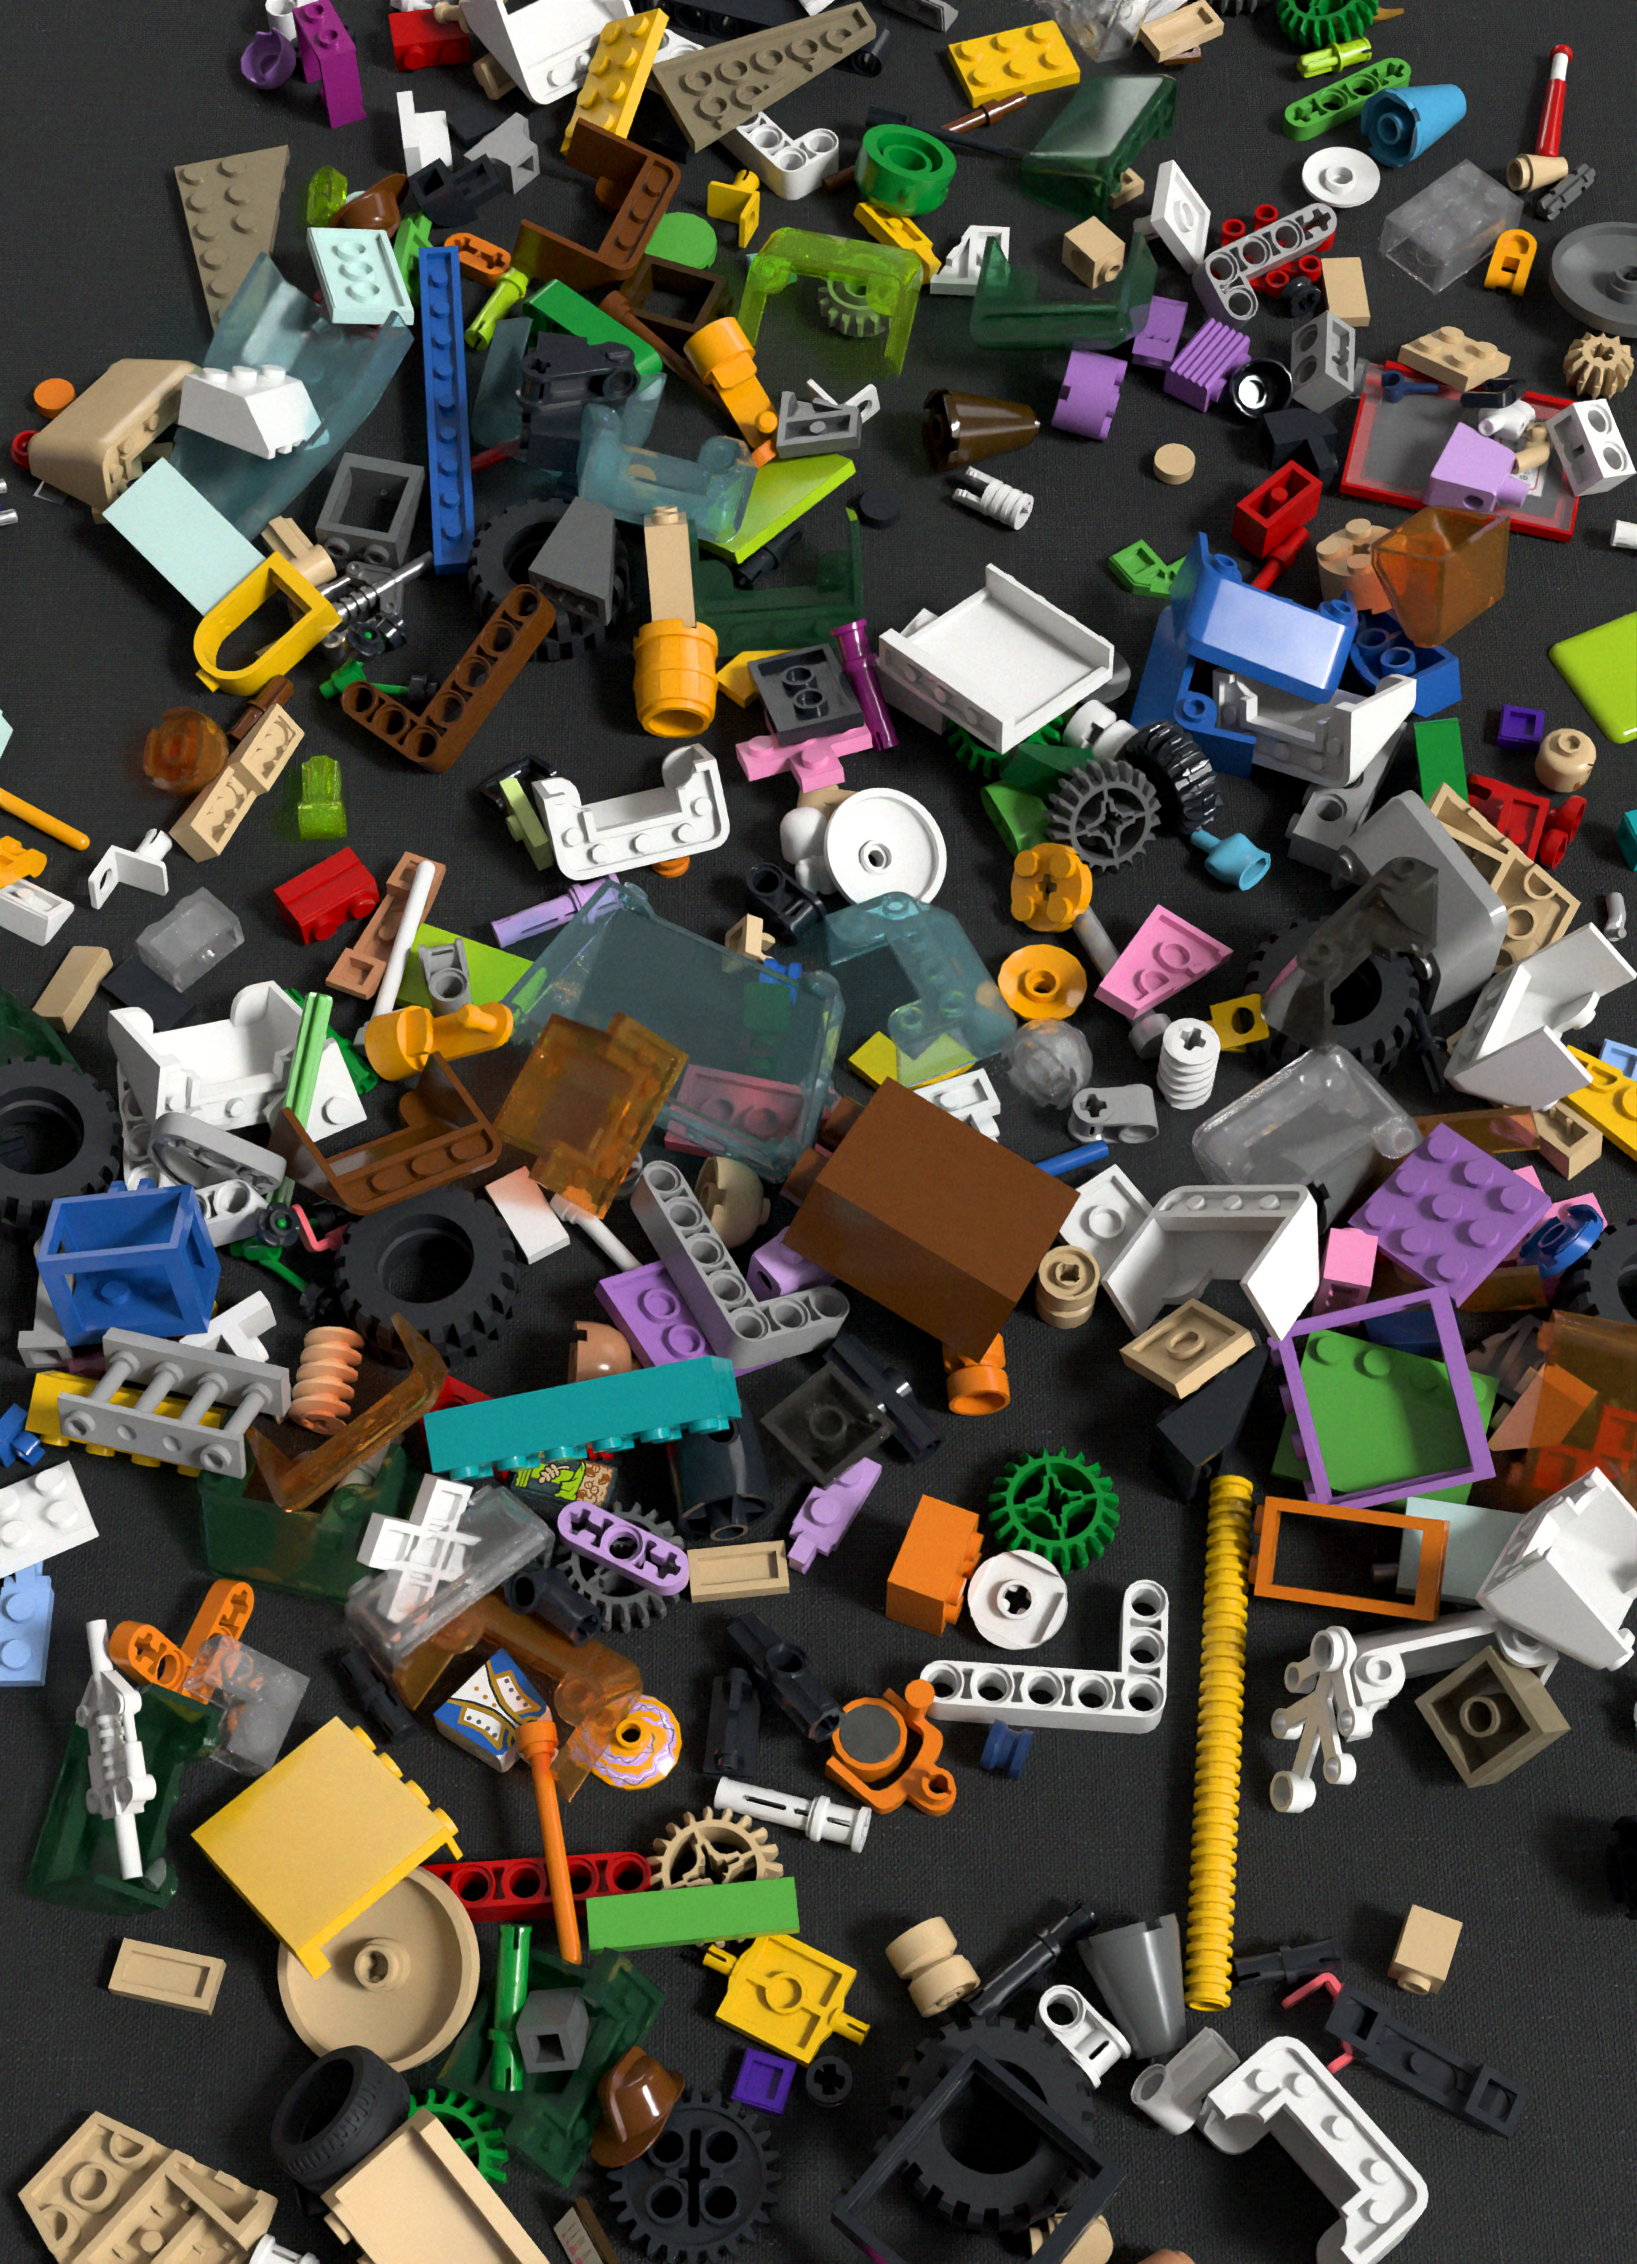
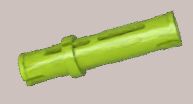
[464,266,533,350]

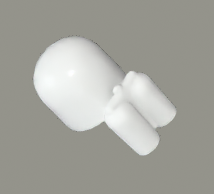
[780,807,837,895]

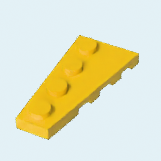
[1559,1045,1637,1162]

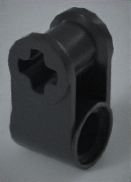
[745,862,827,946]

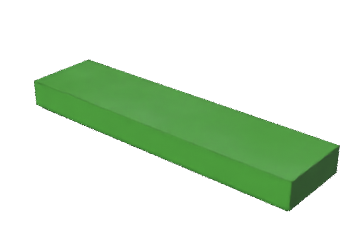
[586,1877,800,1955]

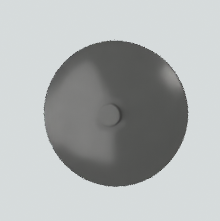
[1548,222,1637,338]

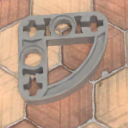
[147,1112,287,1196]

